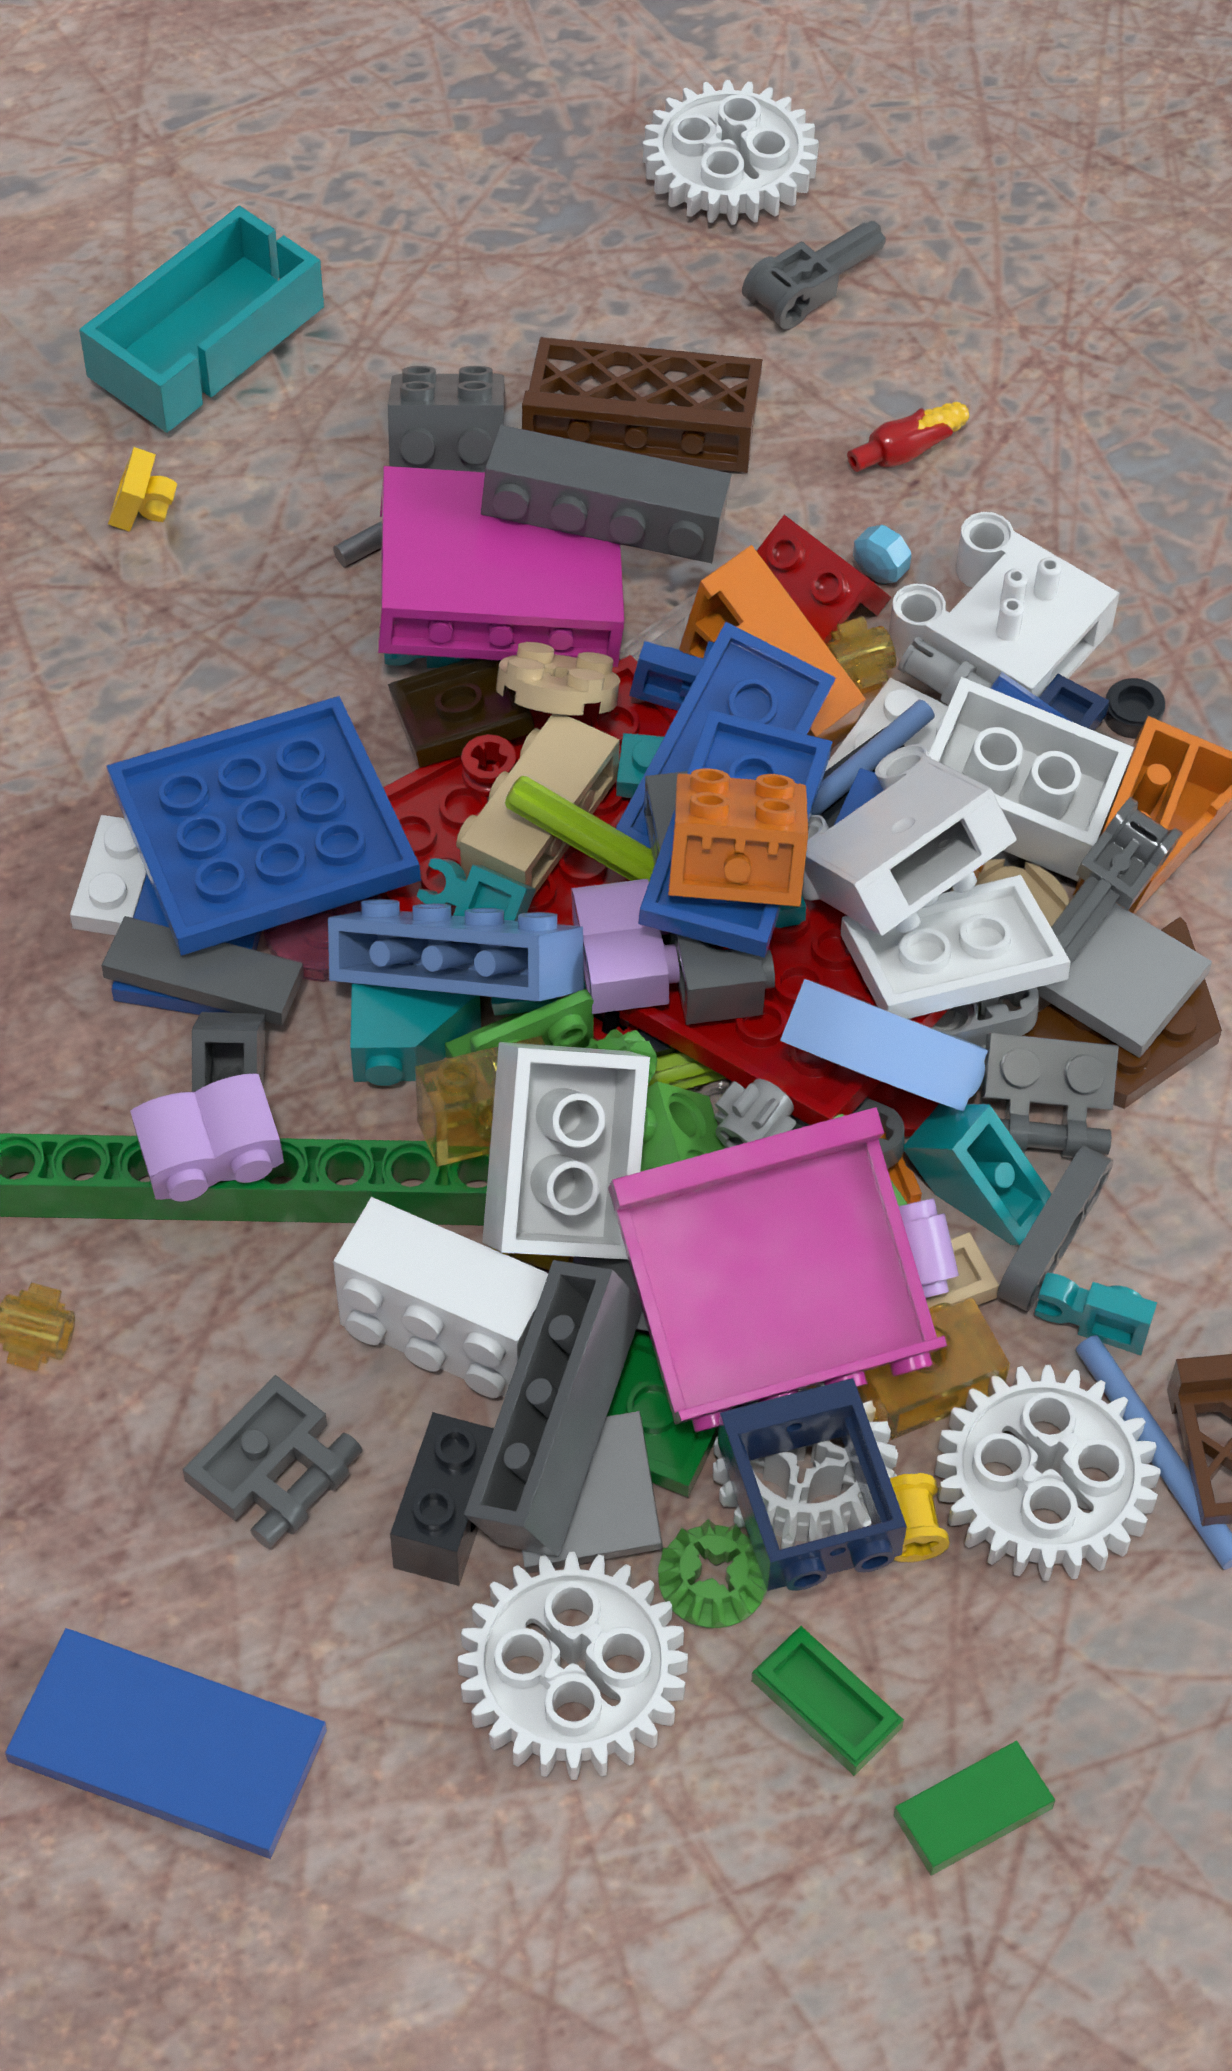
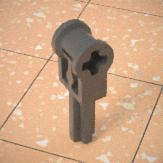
[742,221,886,329]
[1051,797,1183,965]

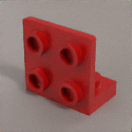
[757,514,892,645]

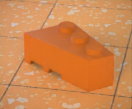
[679,545,866,749]
[1073,716,1232,914]

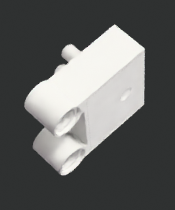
[888,512,1119,698]
[802,744,1017,936]

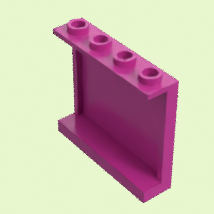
[378,466,625,667]
[608,1107,947,1433]

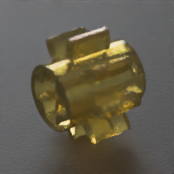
[826,616,897,694]
[0,1282,75,1371]

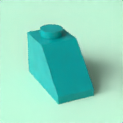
[350,983,481,1086]
[904,1104,1051,1246]

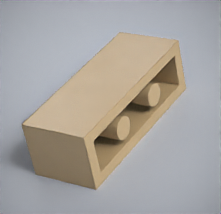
[456,714,619,897]

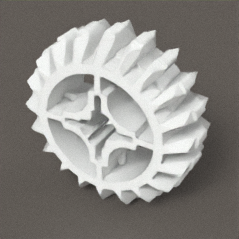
[713,1383,898,1549]

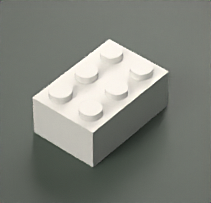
[929,677,1134,881]
[482,1042,650,1259]
[333,1197,548,1398]

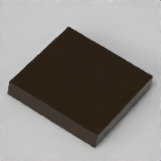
[388,658,535,768]

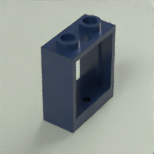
[718,1378,907,1591]

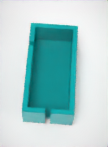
[79,205,324,433]

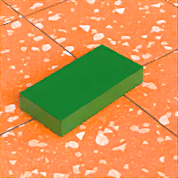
[751,1626,904,1776]
[893,1740,1055,1876]

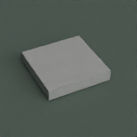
[1037,903,1212,1058]
[522,1411,663,1573]

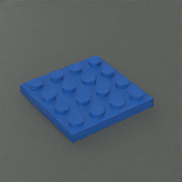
[106,696,421,956]

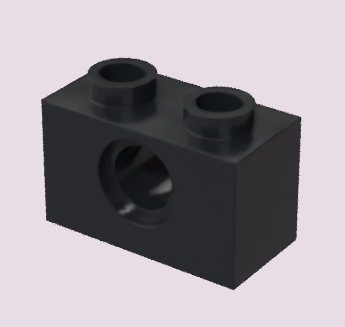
[390,1412,494,1586]

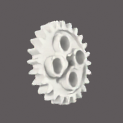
[643,80,819,225]
[935,1365,1160,1581]
[458,1552,688,1780]

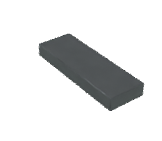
[101,916,304,1026]

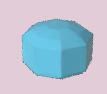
[853,525,912,584]

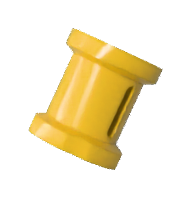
[890,1473,950,1562]

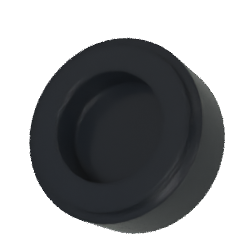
[1104,678,1165,739]

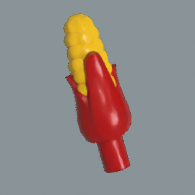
[847,402,969,472]

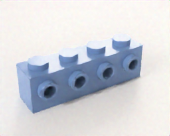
[328,899,584,1001]

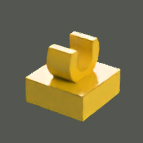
[108,447,177,532]

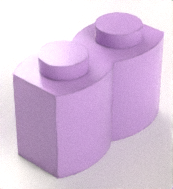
[571,879,680,1014]
[130,1074,284,1201]

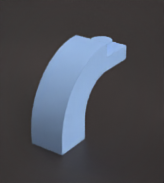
[780,979,988,1111]

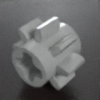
[714,1079,796,1148]

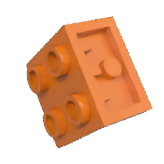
[668,768,808,907]

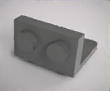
[388,366,504,472]

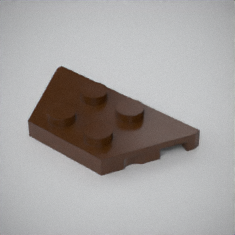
[1022,917,1222,1109]

